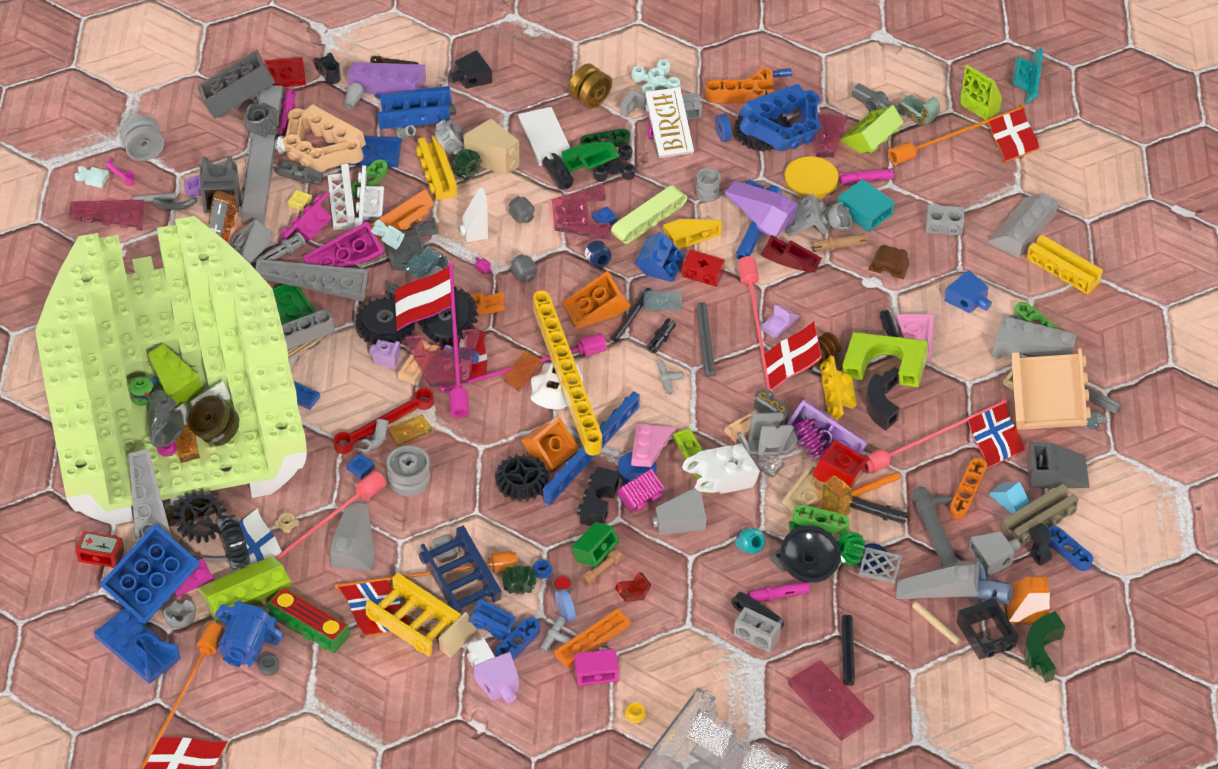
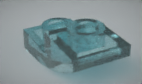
[404,245,444,278]

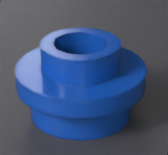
[532,560,552,579]

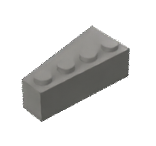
[992,316,1077,359]

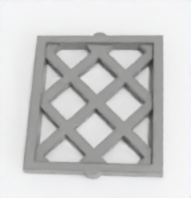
[859,547,902,584]

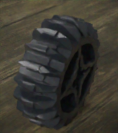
[495,454,548,502]
[173,489,227,544]
[217,515,250,570]

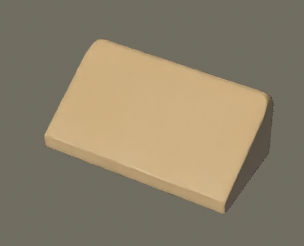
[439,612,477,657]

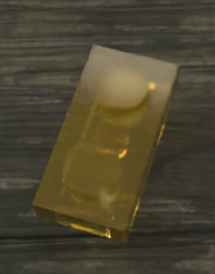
[388,414,432,447]

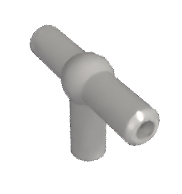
[657,361,684,395]
[540,616,572,652]

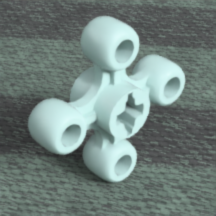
[631,59,680,95]

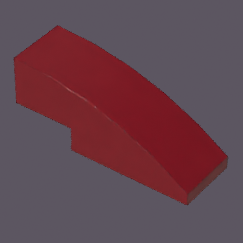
[760,235,822,273]

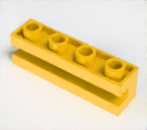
[416,135,457,201]
[1027,235,1103,294]

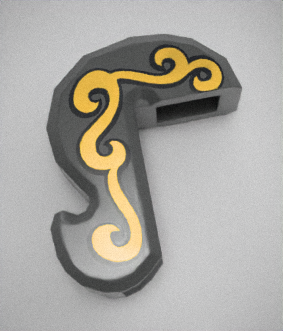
[754,389,789,427]

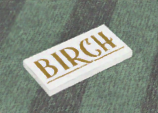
[645,87,694,158]

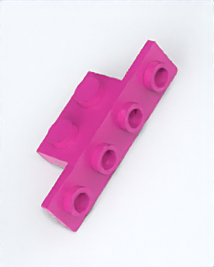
[278,191,333,244]

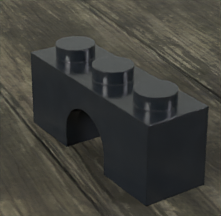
[577,467,619,526]

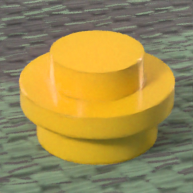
[625,702,646,723]

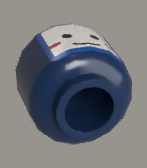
[585,241,612,268]

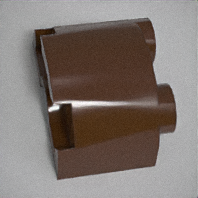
[869,245,910,279]

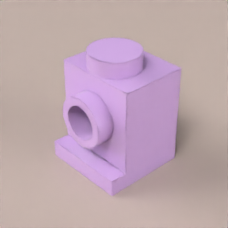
[370,340,400,368]

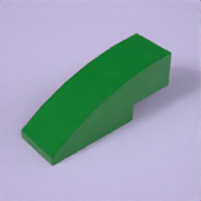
[562,142,619,173]

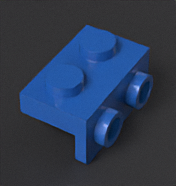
[468,599,516,640]

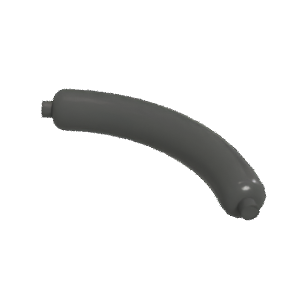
[153,197,198,210]

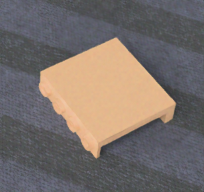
[1012,348,1091,430]

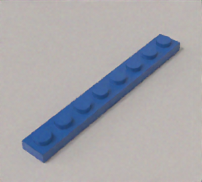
[543,391,640,505]

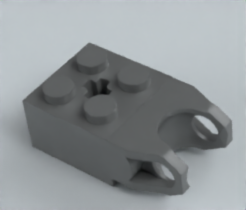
[200,156,241,213]

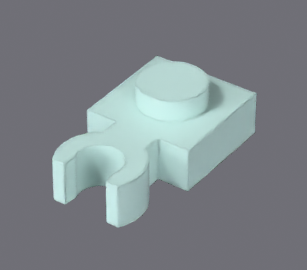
[74,166,109,188]
[371,220,405,250]

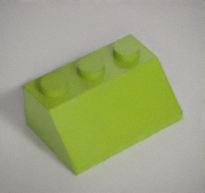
[840,105,904,154]

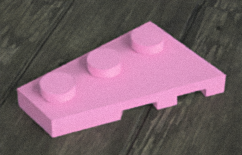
[896,314,934,361]
[631,424,675,467]

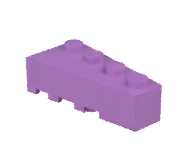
[348,62,426,95]

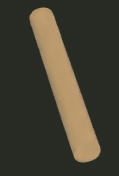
[912,601,961,646]

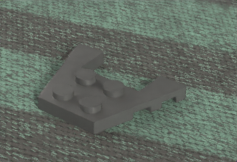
[385,217,449,272]

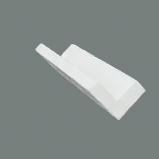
[327,164,355,230]

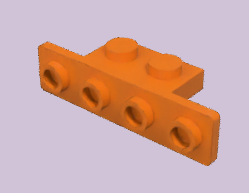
[370,189,434,240]

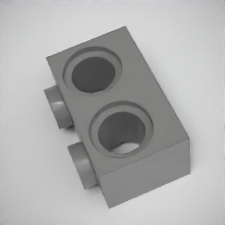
[926,205,964,236]
[734,607,781,653]

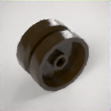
[188,395,240,447]

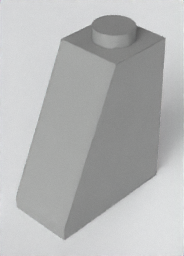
[652,488,706,535]

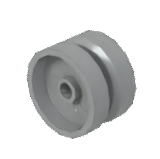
[120,115,165,161]
[386,445,431,496]

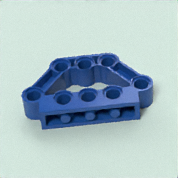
[739,84,820,151]

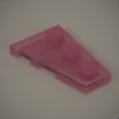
[814,115,848,157]

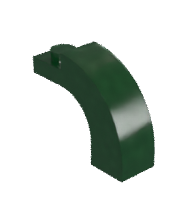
[1024,611,1065,683]

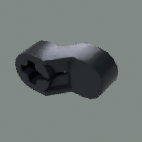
[1029,523,1052,566]

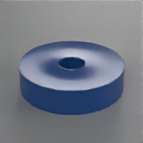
[715,113,732,142]

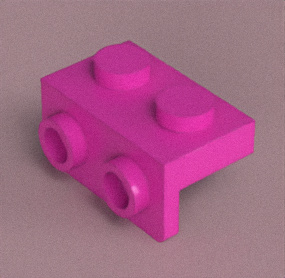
[174,558,214,598]

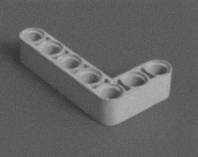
[282,310,335,350]

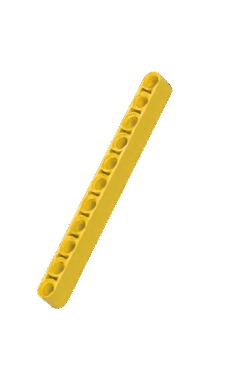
[533,290,602,456]

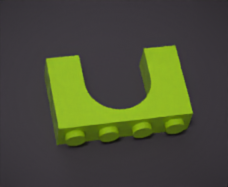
[843,332,929,387]

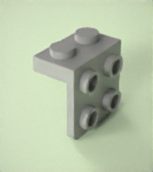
[786,194,829,236]

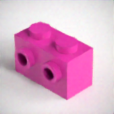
[574,649,619,686]

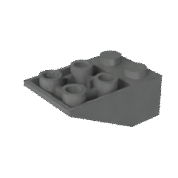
[1027,442,1090,488]

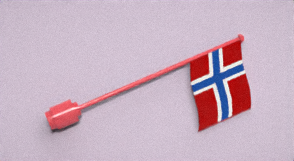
[863,399,1024,474]

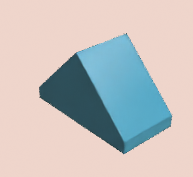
[989,482,1030,514]

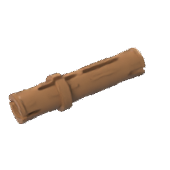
[811,233,867,252]

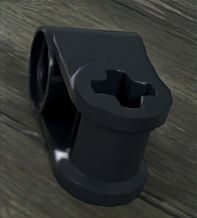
[313,52,341,84]

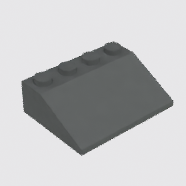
[198,49,275,119]

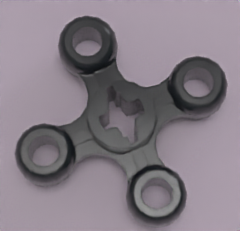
[594,144,636,182]

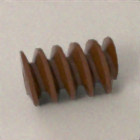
[808,332,842,369]

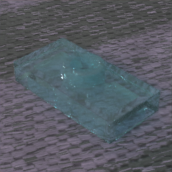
[644,291,682,310]

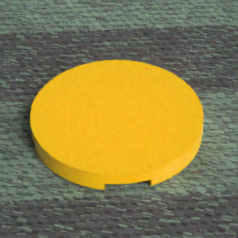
[784,156,839,199]

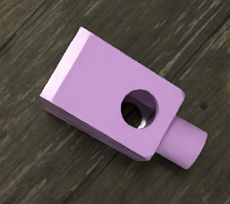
[473,652,519,703]

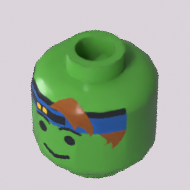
[128,377,155,406]

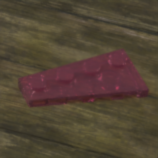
[69,200,144,231]

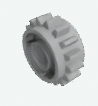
[435,119,464,156]

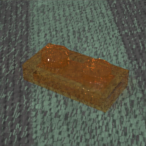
[176,425,200,463]

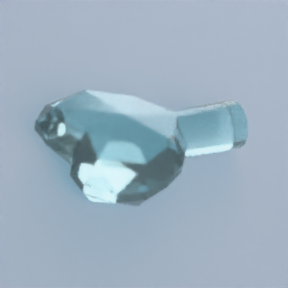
[1086,411,1106,429]

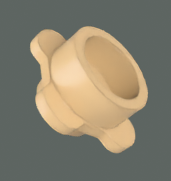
[275,513,299,534]

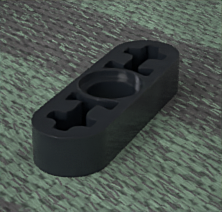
[731,592,784,629]

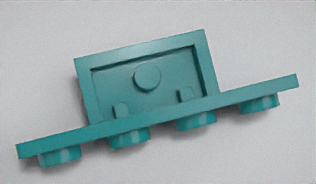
[1012,47,1044,105]

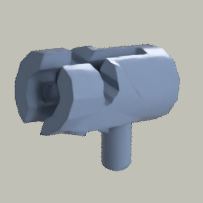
[968,565,1013,605]

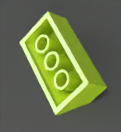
[198,556,291,623]

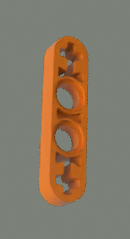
[949,458,987,520]

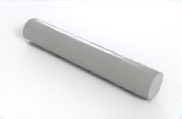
[133,193,176,204]

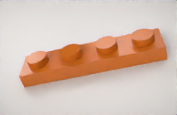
[554,608,631,669]

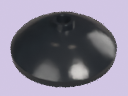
[780,526,841,583]

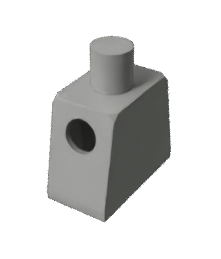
[968,532,1020,577]

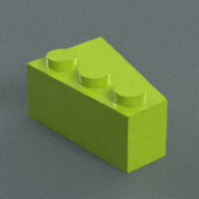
[148,343,202,410]

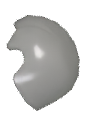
[828,202,852,231]
[163,599,196,628]

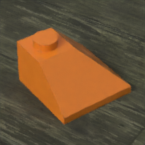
[521,417,579,471]
[1005,577,1050,624]

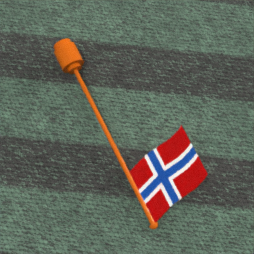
[334,551,518,637]

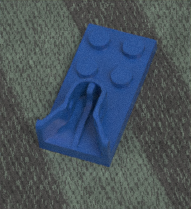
[94,608,181,684]

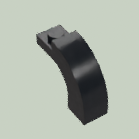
[866,367,900,431]

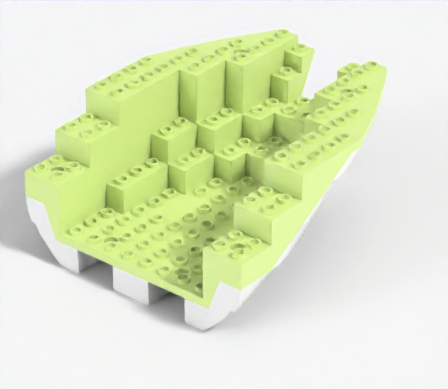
[35,216,307,525]

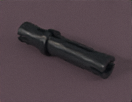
[847,495,908,525]

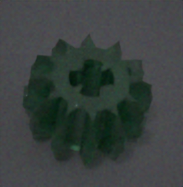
[452,148,482,180]
[502,564,536,595]

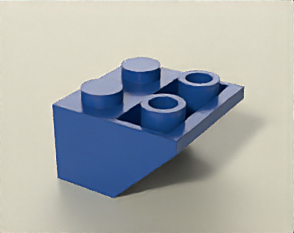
[635,231,685,282]

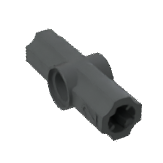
[852,83,903,115]

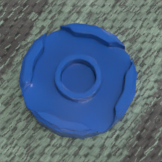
[618,452,657,484]

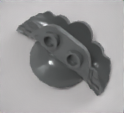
[148,390,184,447]

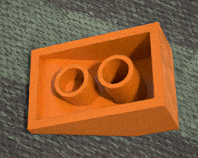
[562,271,631,329]

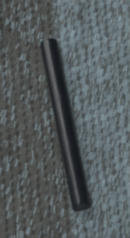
[611,288,653,342]

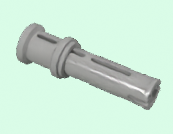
[252,232,306,268]

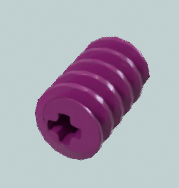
[793,418,829,461]

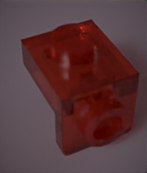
[615,572,651,602]

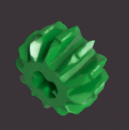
[837,531,866,566]

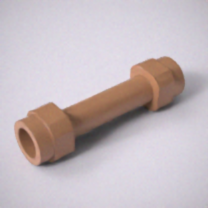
[580,549,623,586]

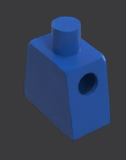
[944,270,992,313]

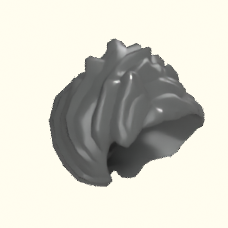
[244,103,279,138]

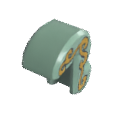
[898,95,940,126]

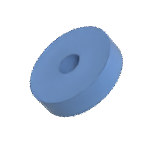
[555,589,576,622]

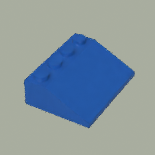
[99,524,201,625]

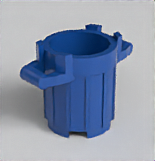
[215,601,284,668]

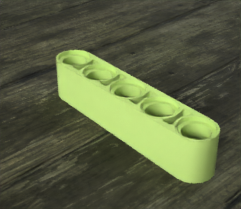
[611,185,687,244]

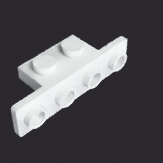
[355,166,384,228]

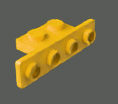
[820,355,857,420]

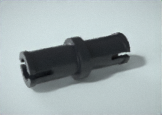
[647,318,676,353]

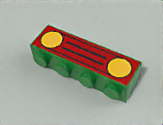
[268,587,350,653]

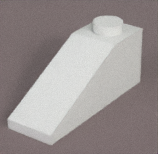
[460,187,488,242]

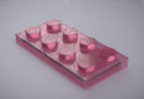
[788,660,874,741]

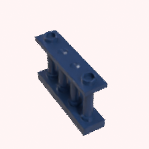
[418,525,502,615]

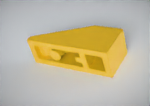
[663,219,722,249]

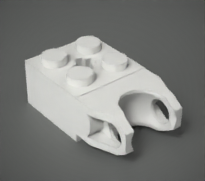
[682,443,760,494]

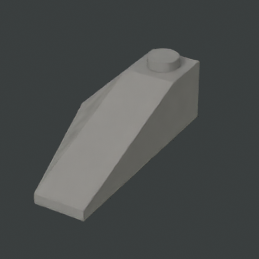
[330,502,375,571]
[896,560,979,599]

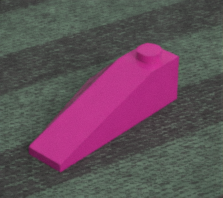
[303,221,385,267]

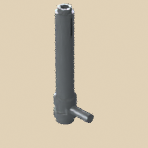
[912,486,958,566]

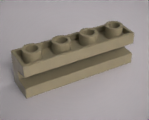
[1001,484,1079,545]

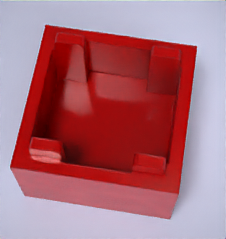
[812,440,869,495]

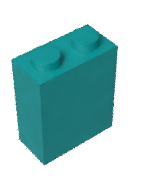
[837,179,895,232]

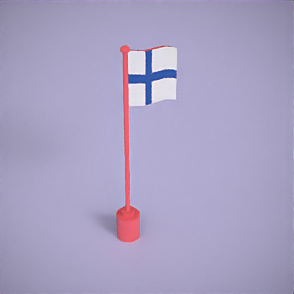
[239,470,386,570]

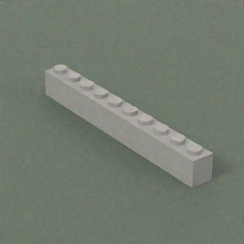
[239,86,284,225]

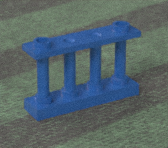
[377,86,452,129]

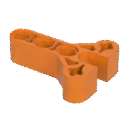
[705,68,774,103]

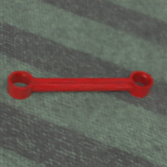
[333,388,434,454]

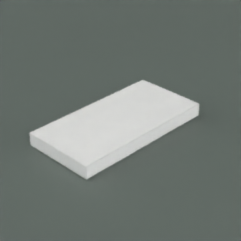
[518,107,570,166]

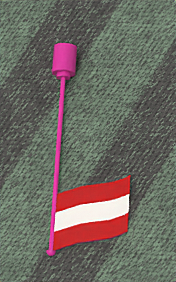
[395,263,470,418]

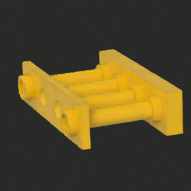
[366,573,461,657]

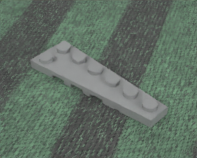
[255,259,368,301]
[128,449,172,544]

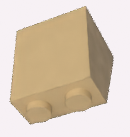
[464,119,520,175]

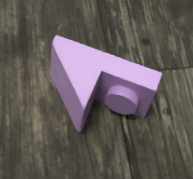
[762,304,800,339]

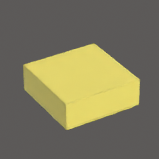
[287,190,312,211]

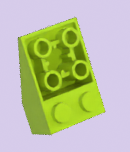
[960,65,1002,120]

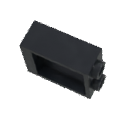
[956,598,1018,660]

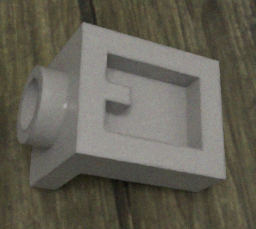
[621,90,646,118]

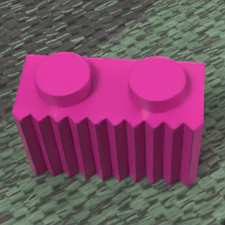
[617,469,665,512]

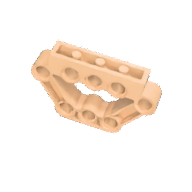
[283,104,366,172]

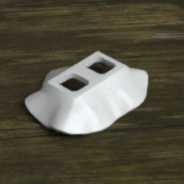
[530,362,583,410]

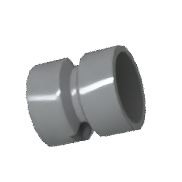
[696,168,720,202]

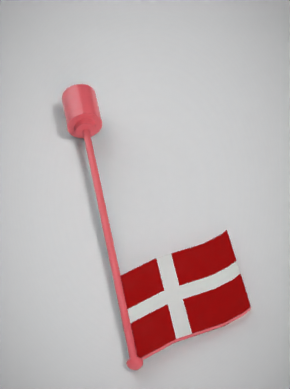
[738,256,822,392]

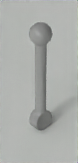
[192,554,229,564]

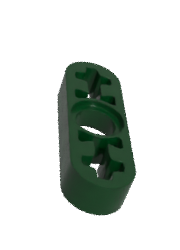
[580,129,630,148]

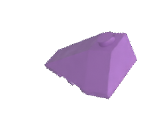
[725,181,798,237]
[787,399,868,454]

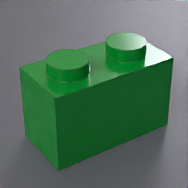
[571,522,619,567]

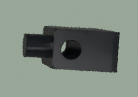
[448,50,492,89]

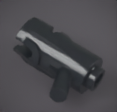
[542,153,574,190]

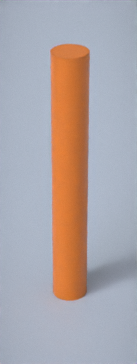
[845,472,900,500]

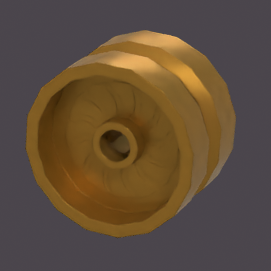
[568,63,612,109]

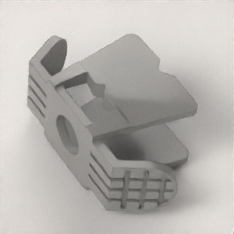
[737,413,798,456]

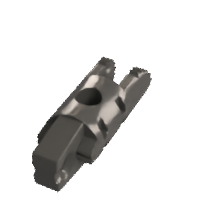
[276,160,323,185]

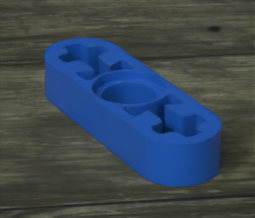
[1048,526,1093,571]
[495,617,540,660]

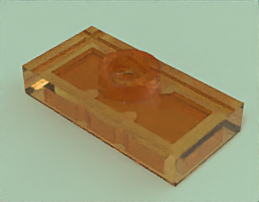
[504,350,541,391]

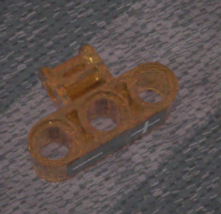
[207,190,238,242]

